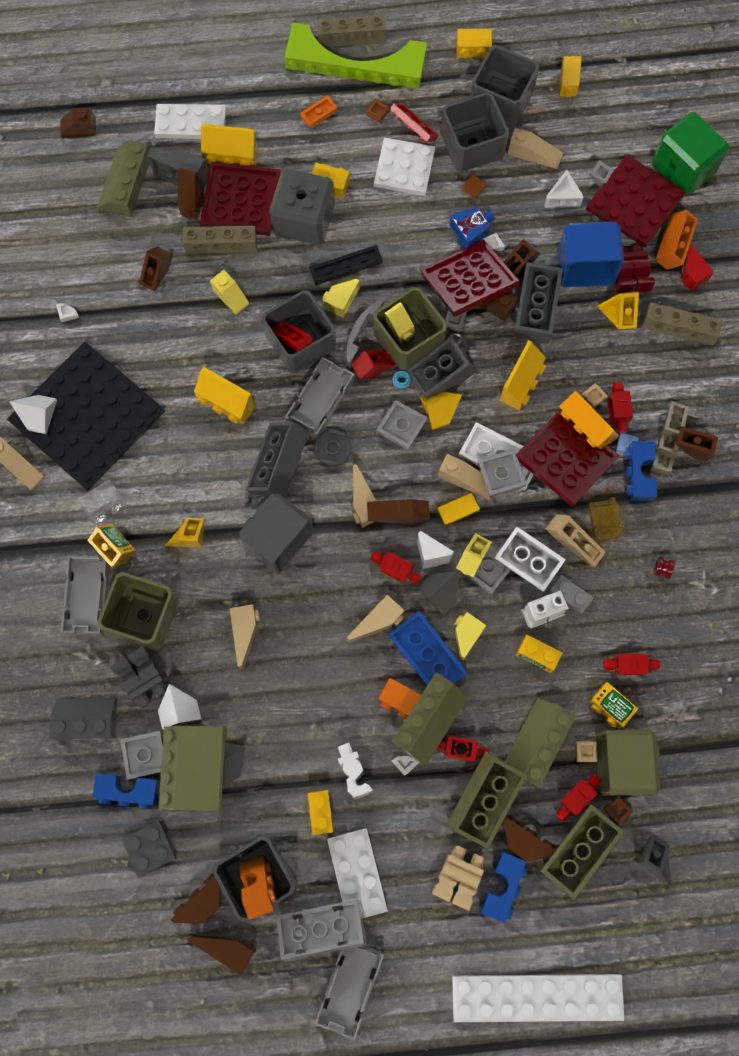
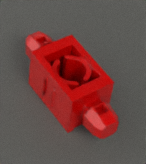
[607,382,633,434]
[370,551,422,584]
[603,654,660,675]
[435,736,490,762]
[556,774,601,822]

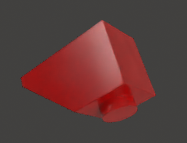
[681,245,714,291]
[352,350,396,379]

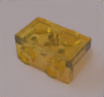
[588,497,624,541]

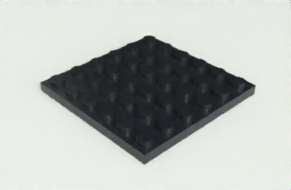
[7,341,165,491]

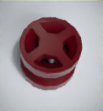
[653,556,675,579]

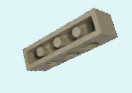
[317,15,386,47]
[183,226,257,254]
[642,302,723,345]

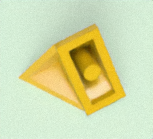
[597,292,639,329]
[420,391,462,430]
[165,518,204,548]

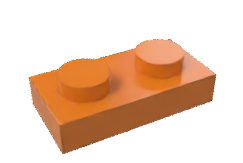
[300,95,338,129]

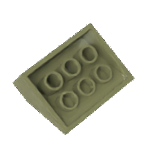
[159,726,226,811]

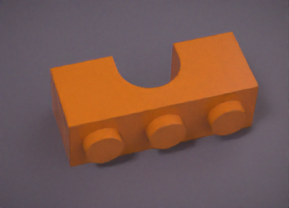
[239,856,276,920]

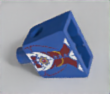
[449,207,495,248]

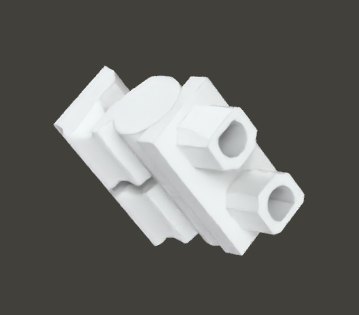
[521,590,569,629]
[338,743,373,800]

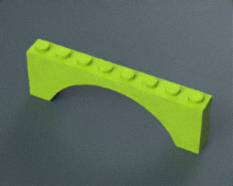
[284,22,427,89]

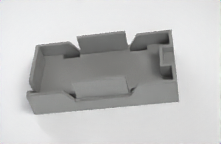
[285,357,355,439]
[61,556,110,636]
[276,899,367,962]
[315,941,384,1041]

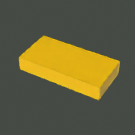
[437,493,480,526]

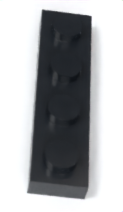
[309,244,383,286]

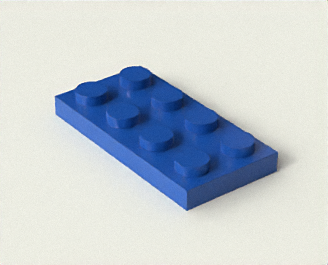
[388,611,468,686]

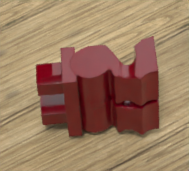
[615,244,655,294]

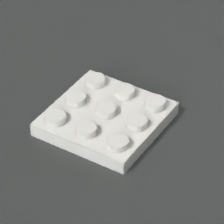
[374,138,435,196]

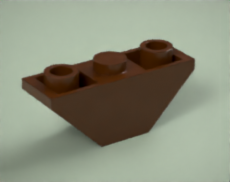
[502,815,556,862]
[171,873,222,923]

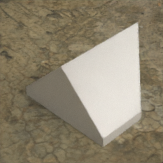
[544,170,583,208]
[9,395,57,434]
[158,684,201,730]

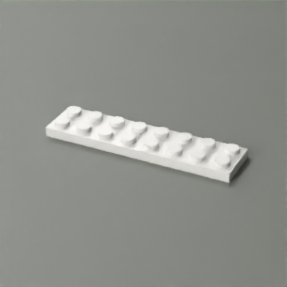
[452,974,624,1022]

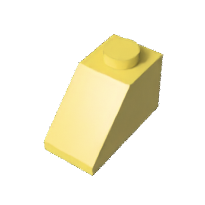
[210,270,249,315]
[322,279,360,318]
[385,302,415,343]
[456,533,492,577]
[454,612,486,660]

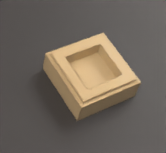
[581,383,608,409]
[575,741,598,762]

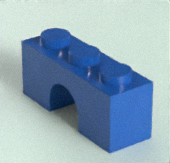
[625,441,657,501]
[92,773,160,809]
[480,852,528,923]

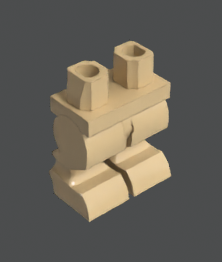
[431,845,484,911]

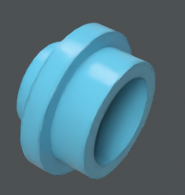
[392,371,411,389]

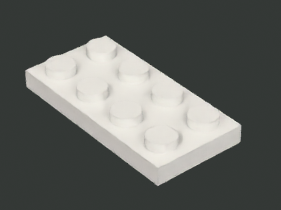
[154,104,226,139]
[458,422,534,490]
[327,828,388,918]

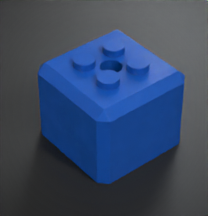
[557,221,624,288]

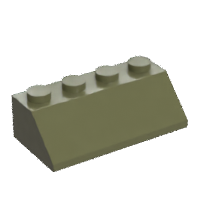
[97,140,150,217]
[391,673,469,766]
[505,698,576,789]
[447,751,527,849]
[540,804,624,899]

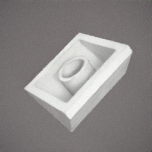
[417,531,454,569]

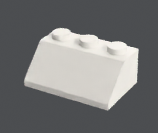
[495,527,566,592]

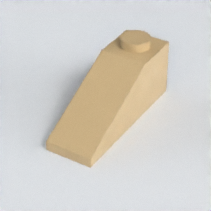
[508,128,563,169]
[0,437,45,491]
[438,454,491,500]
[352,464,376,528]
[546,514,606,567]
[347,595,404,643]
[230,605,260,669]

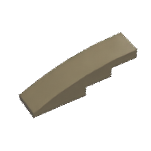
[650,401,689,477]

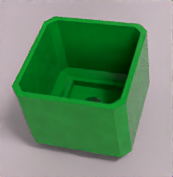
[652,112,729,196]

